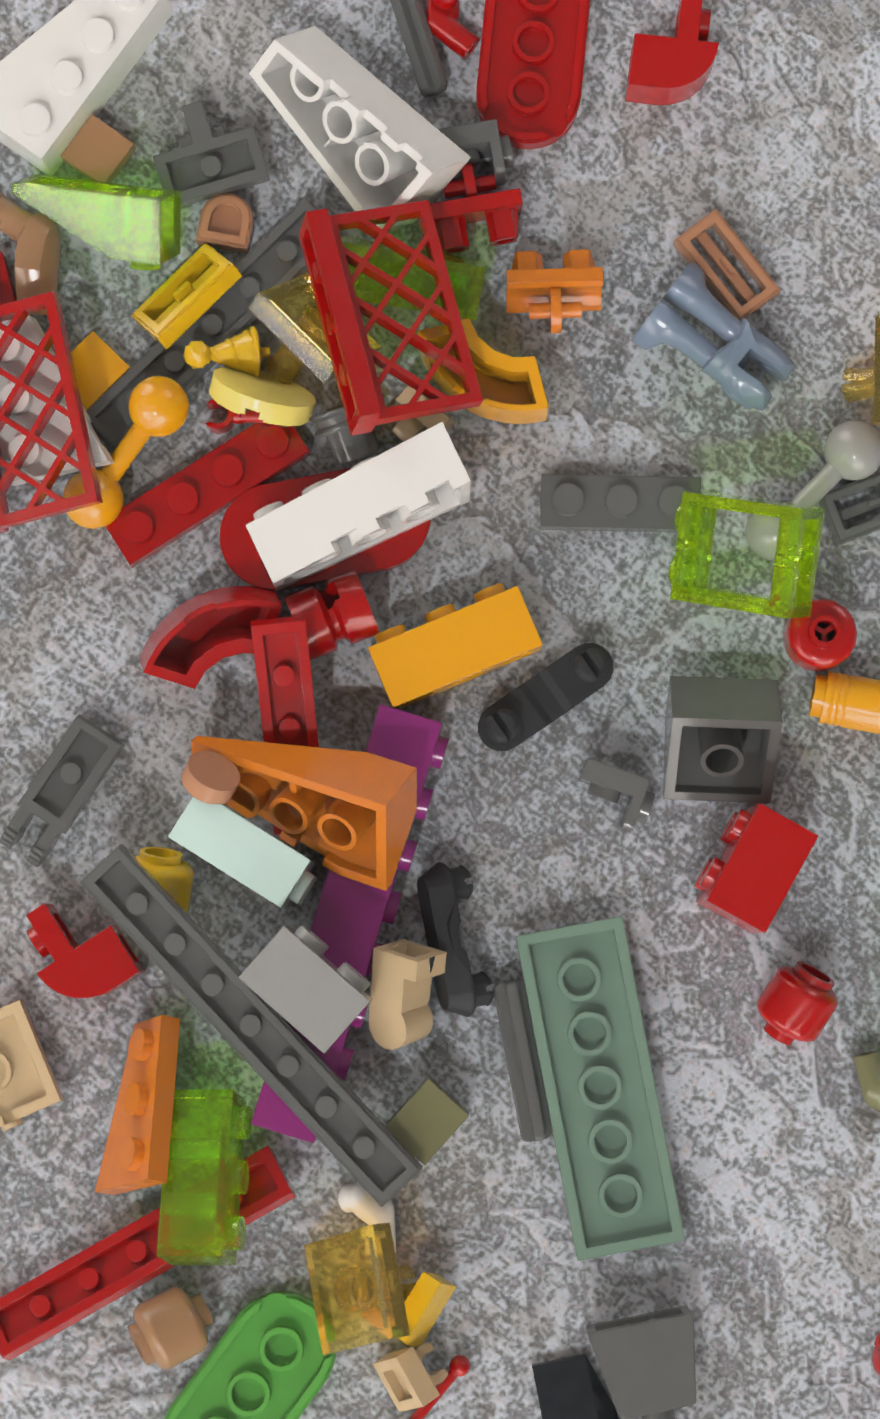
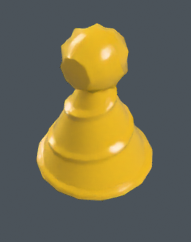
[184,326,270,377]

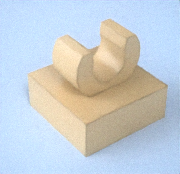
[392,386,455,442]
[373,1343,448,1412]

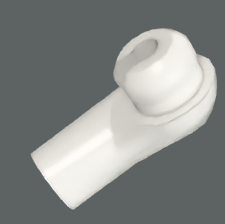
[338,1181,396,1255]

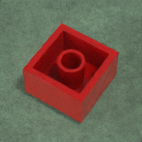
[694,803,818,933]

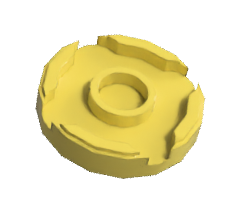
[209,367,316,426]

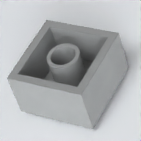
[238,925,372,1053]

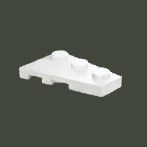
[0,315,114,486]

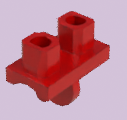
[430,162,523,255]

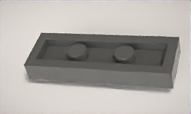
[540,474,701,533]

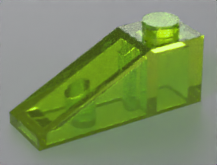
[12,174,181,271]

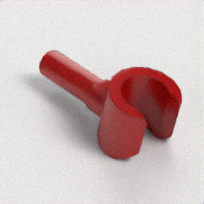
[205,399,265,434]

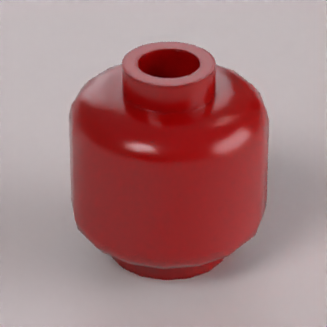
[783,599,858,672]
[756,961,838,1046]

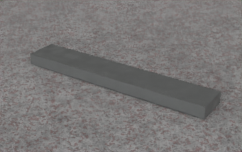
[87,197,344,451]

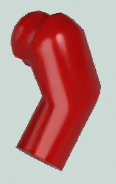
[426,0,480,60]

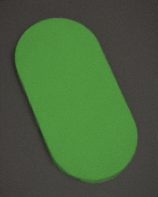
[164,1291,337,1419]

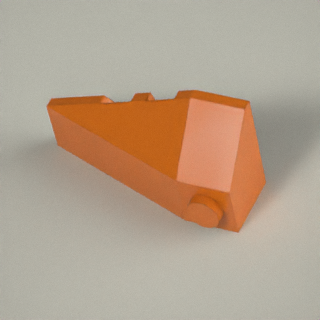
[191,736,417,891]

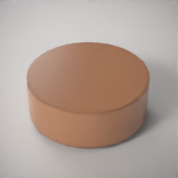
[181,751,240,804]

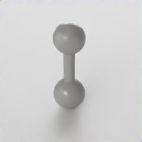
[745,420,880,561]

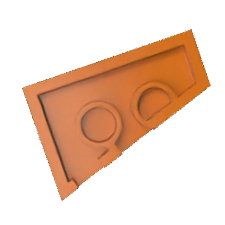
[95,1015,181,1195]

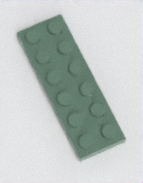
[515,916,685,1261]

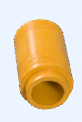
[808,671,880,734]

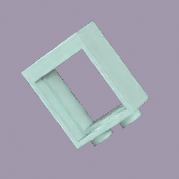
[168,797,318,909]

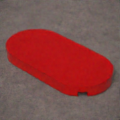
[476,0,590,150]
[220,467,431,592]

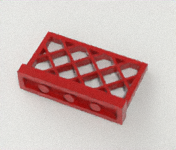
[298,200,483,436]
[0,291,103,533]

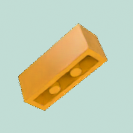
[368,583,543,710]

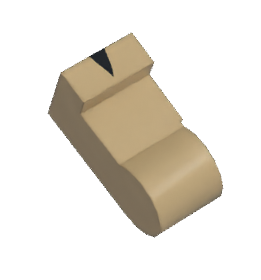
[369,939,447,1050]

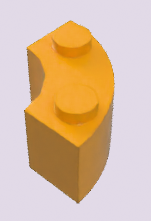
[417,318,549,424]

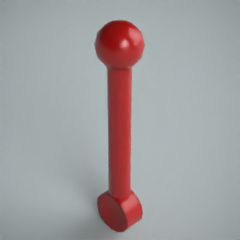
[409,1355,471,1419]

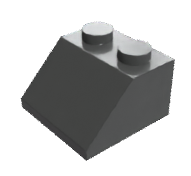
[663,676,783,803]

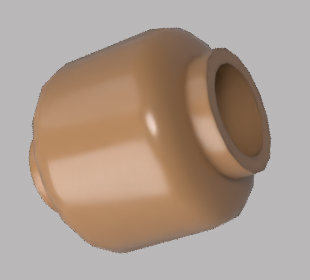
[127,1286,214,1370]

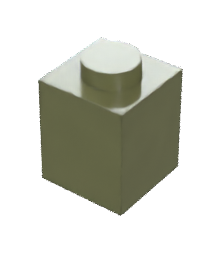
[385,1076,469,1165]

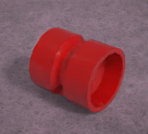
[284,569,379,661]

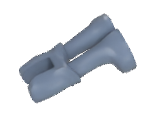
[631,261,795,411]

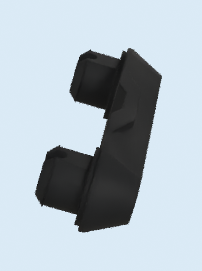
[478,643,614,751]
[417,862,494,1017]

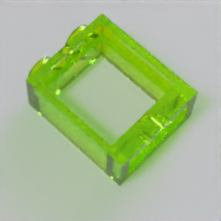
[668,492,824,619]

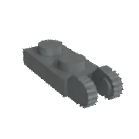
[0,714,125,867]

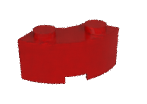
[140,586,282,689]

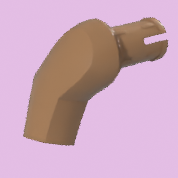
[0,193,61,315]

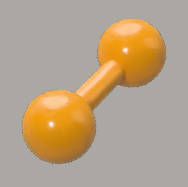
[63,376,189,529]

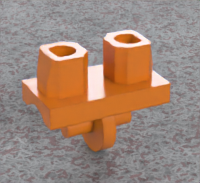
[506,249,603,334]

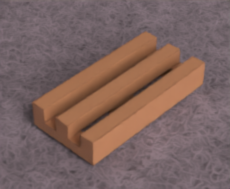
[673,209,781,321]

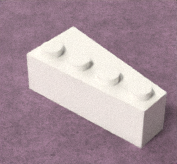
[0,0,174,178]
[249,26,471,233]
[246,422,471,591]

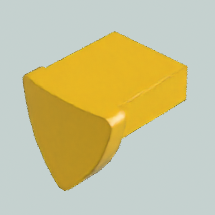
[364,1271,457,1347]

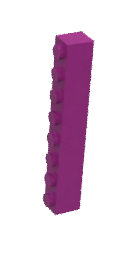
[251,704,449,1143]

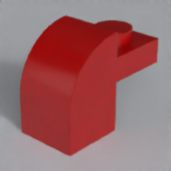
[625,0,719,106]
[26,903,146,998]

